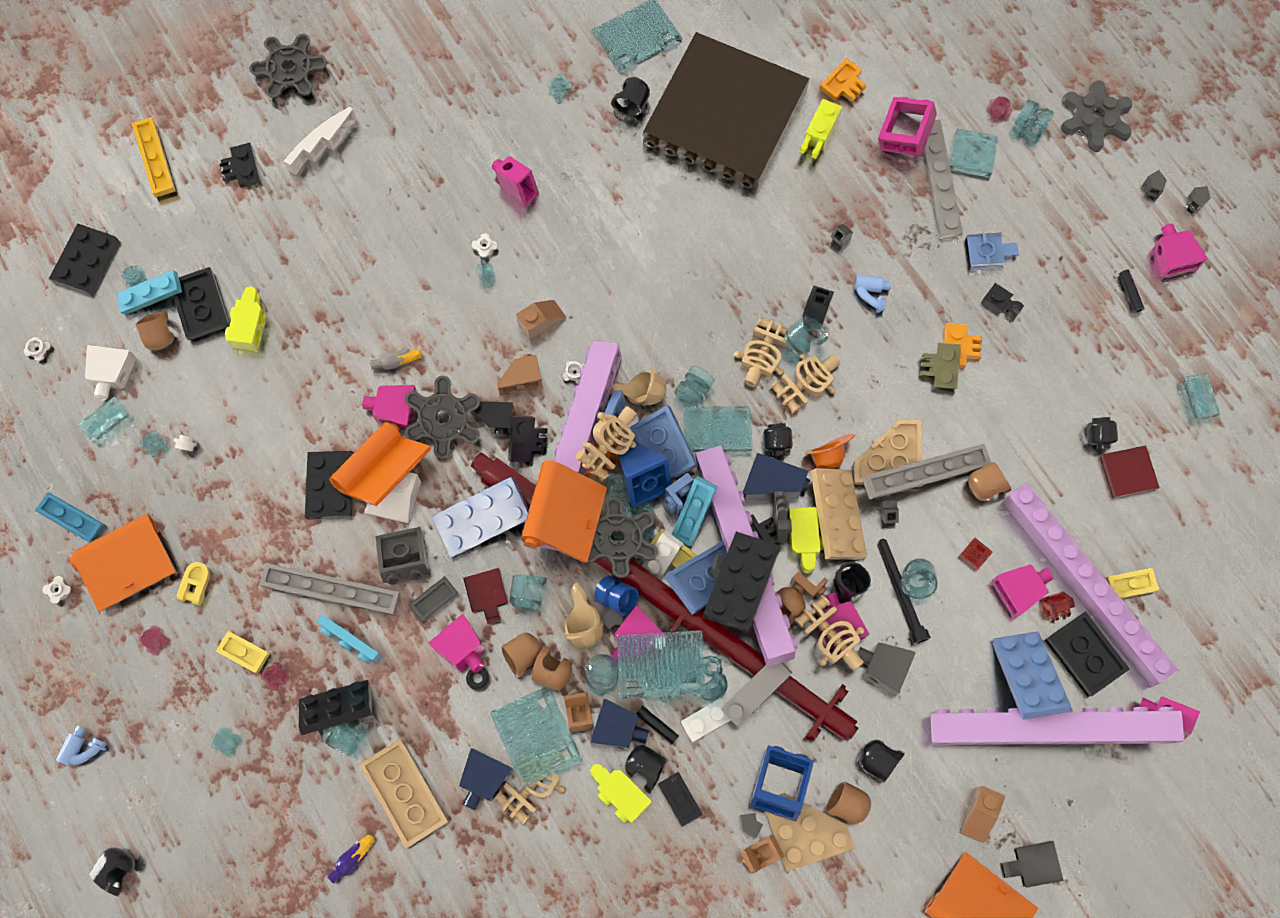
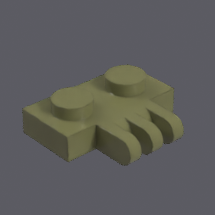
[920,343,961,389]

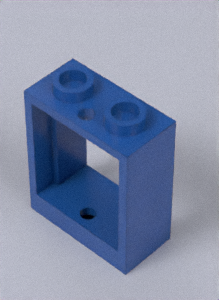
[750,745,814,822]

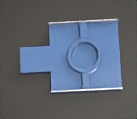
[965,232,1019,270]

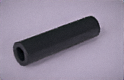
[1119,269,1145,313]
[636,705,680,745]

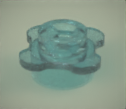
[547,73,572,96]
[476,259,494,283]
[121,265,147,288]
[140,431,167,457]
[211,727,240,756]

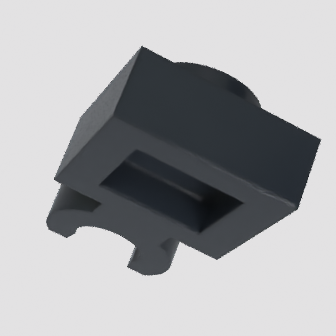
[982,283,1024,319]

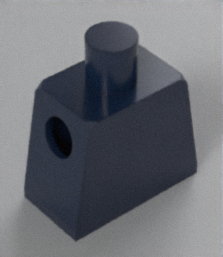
[590,699,649,750]
[459,748,514,810]

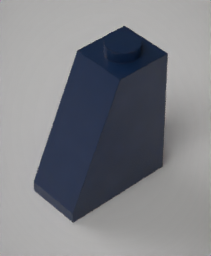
[742,453,810,501]

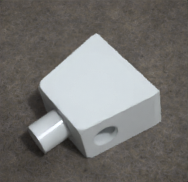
[85,345,136,399]

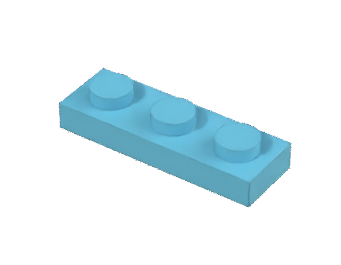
[116,270,182,315]
[672,476,718,547]
[317,615,382,664]

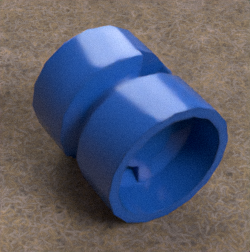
[594,575,639,616]

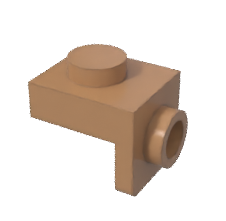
[790,571,828,601]
[564,692,593,733]
[741,835,785,874]

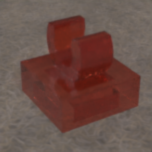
[959,538,993,570]
[1042,591,1075,621]

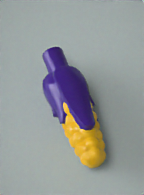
[327,835,374,884]

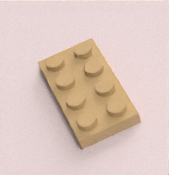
[810,468,867,560]
[358,739,449,849]

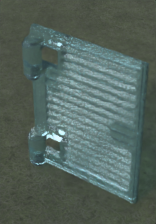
[592,0,683,72]
[617,630,706,699]
[490,687,583,788]

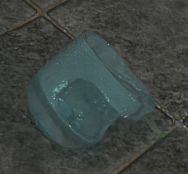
[784,316,828,355]
[900,558,938,599]
[509,575,547,611]
[585,654,619,697]
[688,656,728,702]
[323,721,369,756]

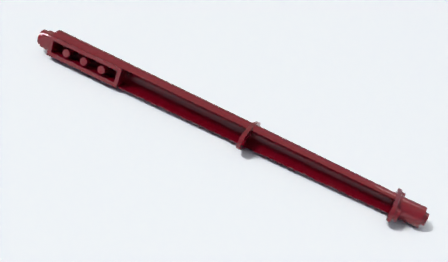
[471,452,859,742]

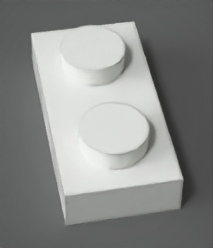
[642,530,684,580]
[680,698,731,743]

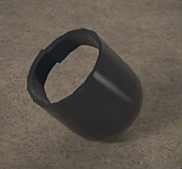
[610,77,650,116]
[832,562,871,602]
[859,739,905,783]
[625,745,667,794]
[89,847,135,896]

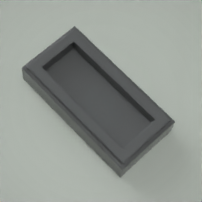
[409,576,460,624]

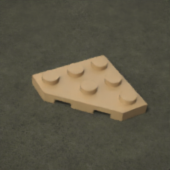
[853,419,922,487]
[765,793,855,872]

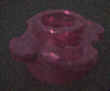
[988,96,1012,118]
[139,626,167,654]
[261,662,289,691]

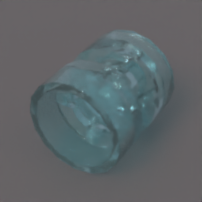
[1015,99,1055,137]
[674,366,715,408]

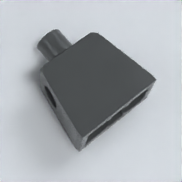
[857,642,916,696]

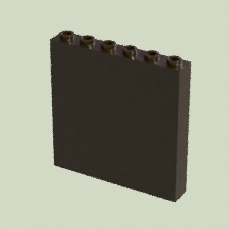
[643,32,809,190]

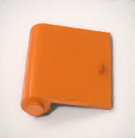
[329,422,432,507]
[521,460,607,563]
[69,513,176,612]
[925,852,1039,918]

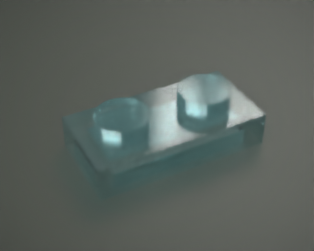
[1182,373,1220,421]
[78,397,130,443]

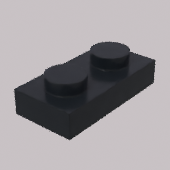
[658,772,703,827]

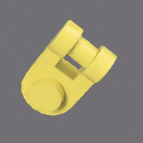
[176,562,211,606]

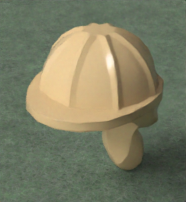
[610,368,666,407]
[564,582,604,649]

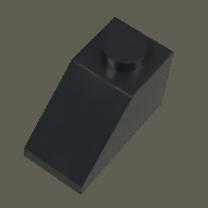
[800,285,834,330]
[470,401,515,437]

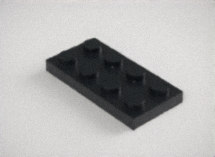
[703,531,781,633]

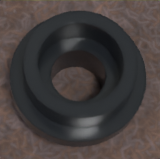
[466,668,490,690]

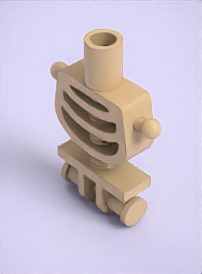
[734,316,793,387]
[770,352,841,414]
[575,406,637,481]
[794,595,864,671]
[494,748,565,826]

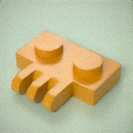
[819,58,867,102]
[944,323,982,369]

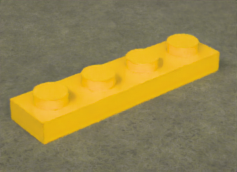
[131,117,176,198]

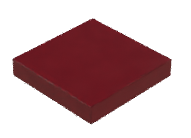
[1101,445,1160,498]

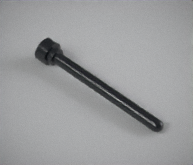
[878,538,931,645]

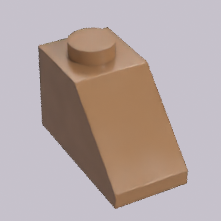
[516,300,566,340]
[497,354,543,395]
[960,786,1006,843]

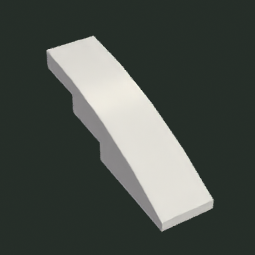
[284,107,357,175]

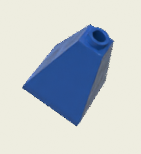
[617,442,672,509]

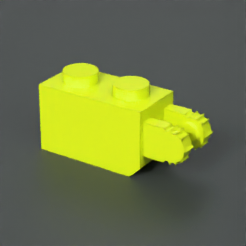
[800,99,842,159]
[225,286,266,352]
[787,507,823,575]
[590,764,652,824]

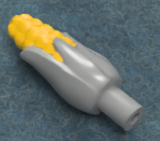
[370,348,423,370]

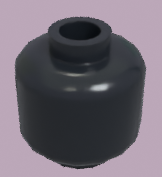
[1087,417,1118,449]
[763,423,793,456]

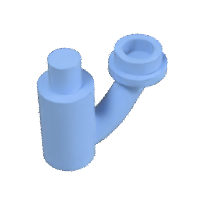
[855,275,891,313]
[56,726,107,766]

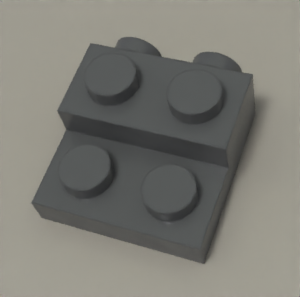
[375,527,429,585]

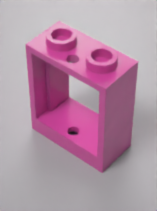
[878,97,937,156]

